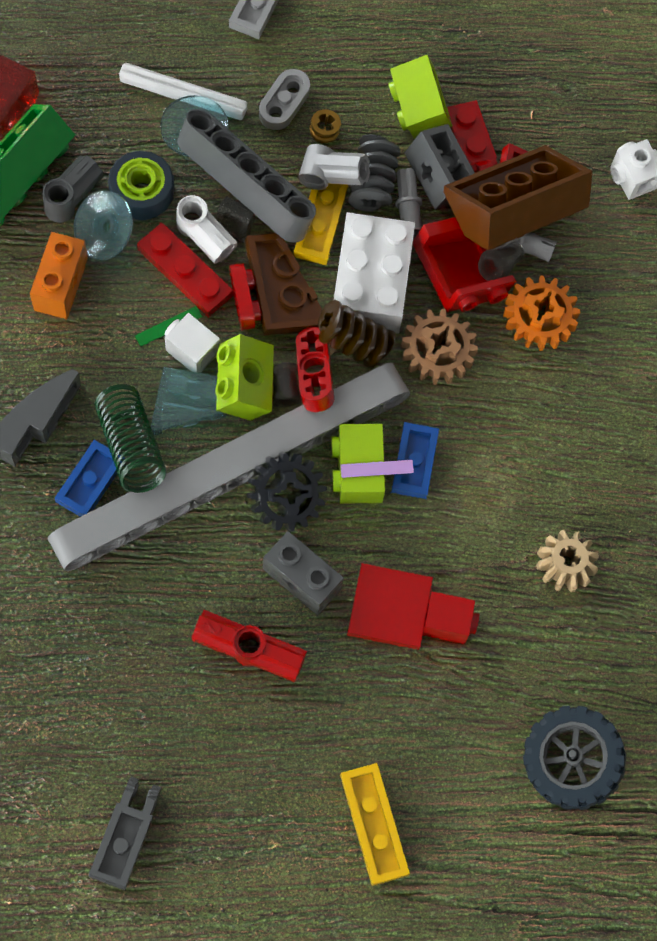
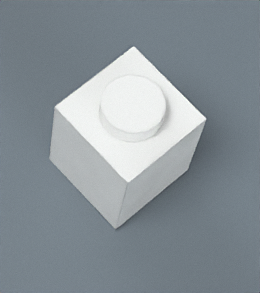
[165,313,220,376]

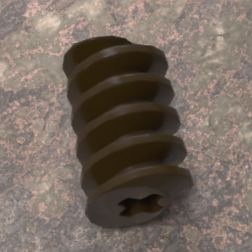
[318,299,396,368]

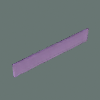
[340,460,414,478]

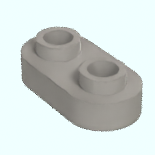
[259,69,310,130]

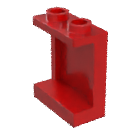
[412,217,516,313]

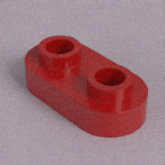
[229,263,261,331]

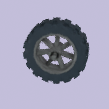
[523,706,626,810]

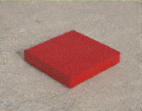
[347,563,433,650]

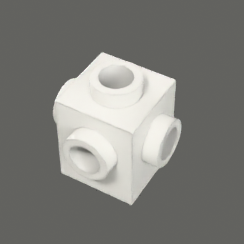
[610,139,657,200]

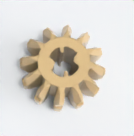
[536,530,599,592]

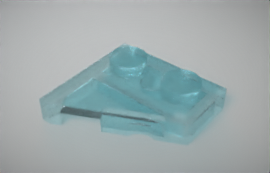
[151,367,227,435]

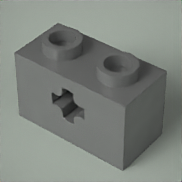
[404,124,475,210]
[263,531,344,616]

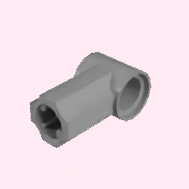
[298,144,370,190]

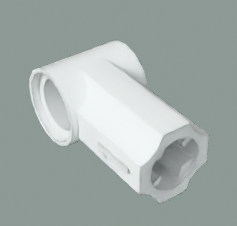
[176,195,237,264]

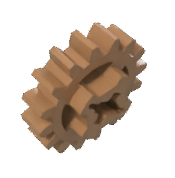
[401,309,478,385]

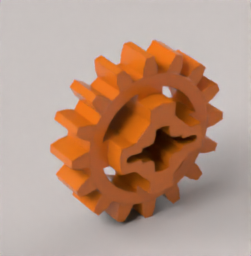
[503,275,580,351]

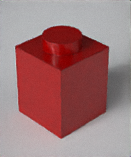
[422,591,480,644]

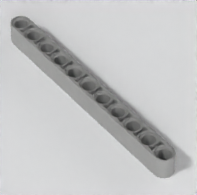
[48,363,411,571]

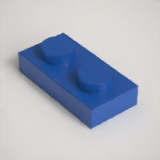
[391,422,439,499]
[55,440,125,517]

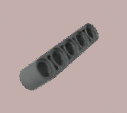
[177,109,316,242]

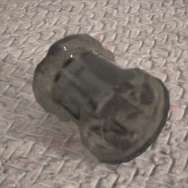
[272,362,302,407]

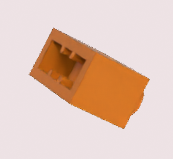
[30,232,88,319]

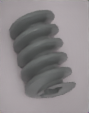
[349,134,401,211]

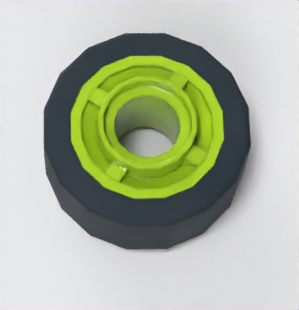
[108,151,174,220]

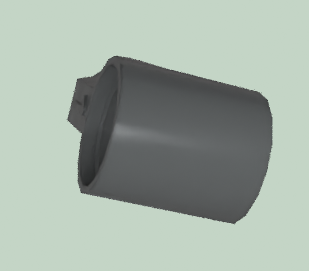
[42,155,103,223]

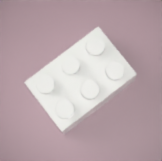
[334,212,415,333]

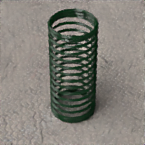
[94,384,167,493]

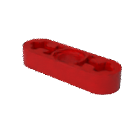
[296,327,335,412]

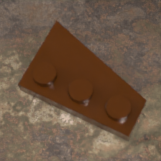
[245,233,322,336]

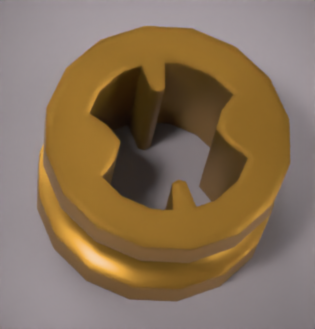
[310,109,341,143]

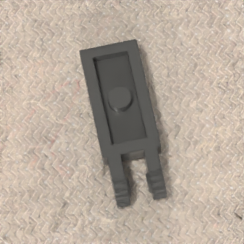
[88,776,162,891]

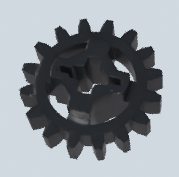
[247,452,327,532]

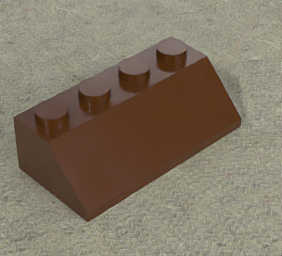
[443,145,593,250]

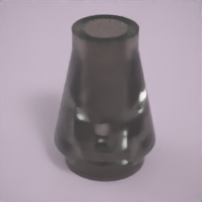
[478,242,524,281]

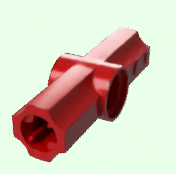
[191,610,307,682]

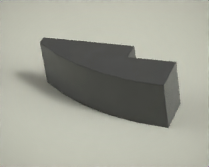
[0,369,81,467]

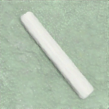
[119,63,247,120]

